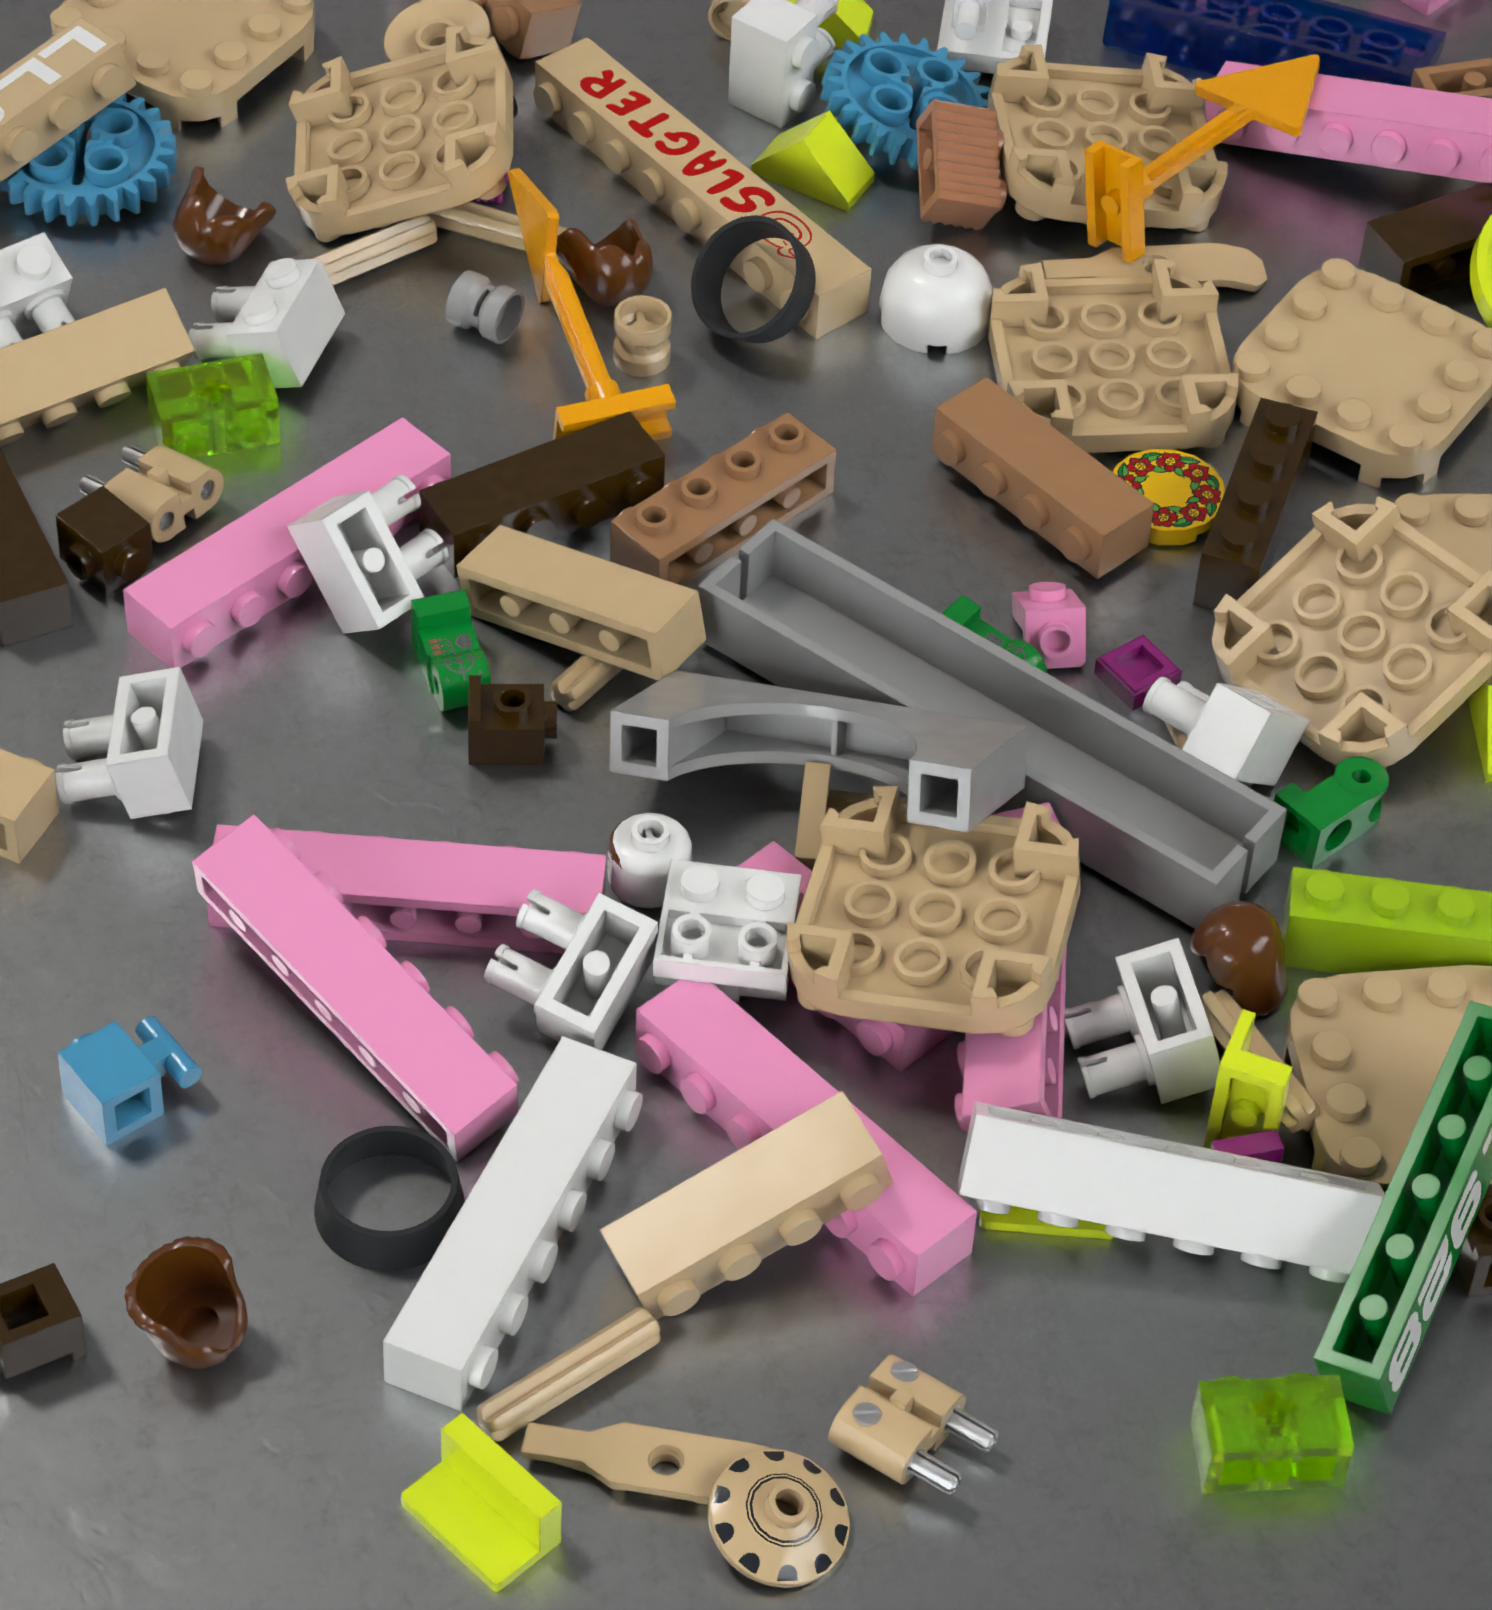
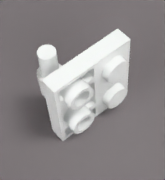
[937,0,1053,74]
[653,859,801,1002]

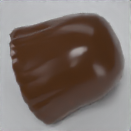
[173,166,276,266]
[556,219,653,307]
[1190,901,1289,1017]
[124,1236,248,1369]

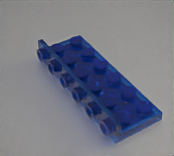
[1102,0,1447,87]

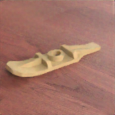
[1042,243,1268,292]
[521,1422,797,1516]

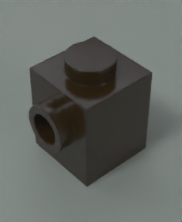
[55,486,154,596]

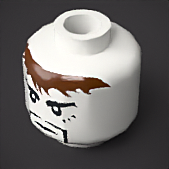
[607,813,692,909]

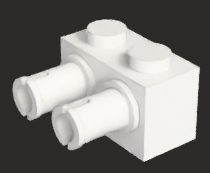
[728,0,838,129]
[0,232,75,349]
[188,258,345,389]
[287,475,449,634]
[55,667,203,819]
[1143,676,1310,788]
[483,889,658,1050]
[1064,938,1220,1104]

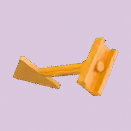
[1084,54,1320,264]
[508,168,676,441]

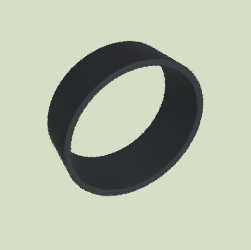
[691,215,816,344]
[314,1126,465,1271]

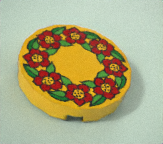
[1113,449,1225,545]

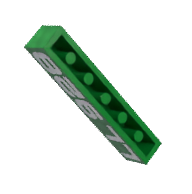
[1313,1000,1492,1415]

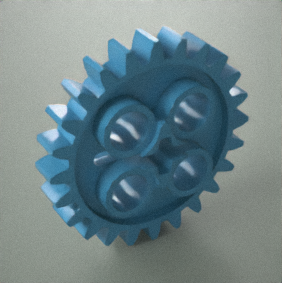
[820,32,990,170]
[0,93,177,226]

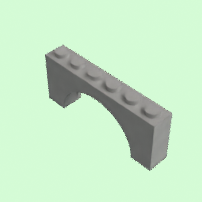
[609,670,1028,832]

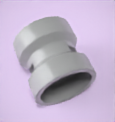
[445,270,525,345]

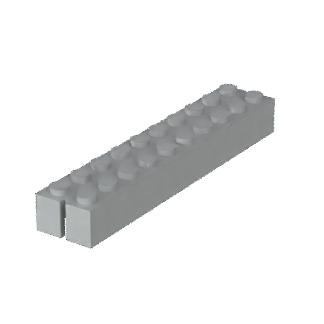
[698,519,1287,929]

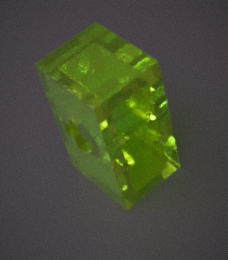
[146,353,281,459]
[1190,1372,1354,1494]

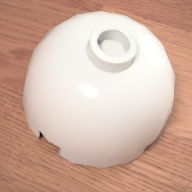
[879,244,993,354]

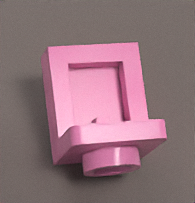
[1012,582,1086,669]

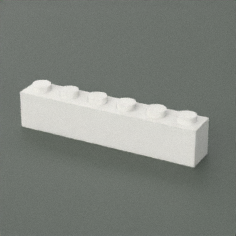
[383,1036,643,1411]
[958,1101,1385,1283]

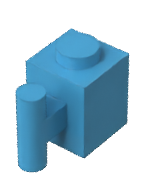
[58,1016,202,1146]

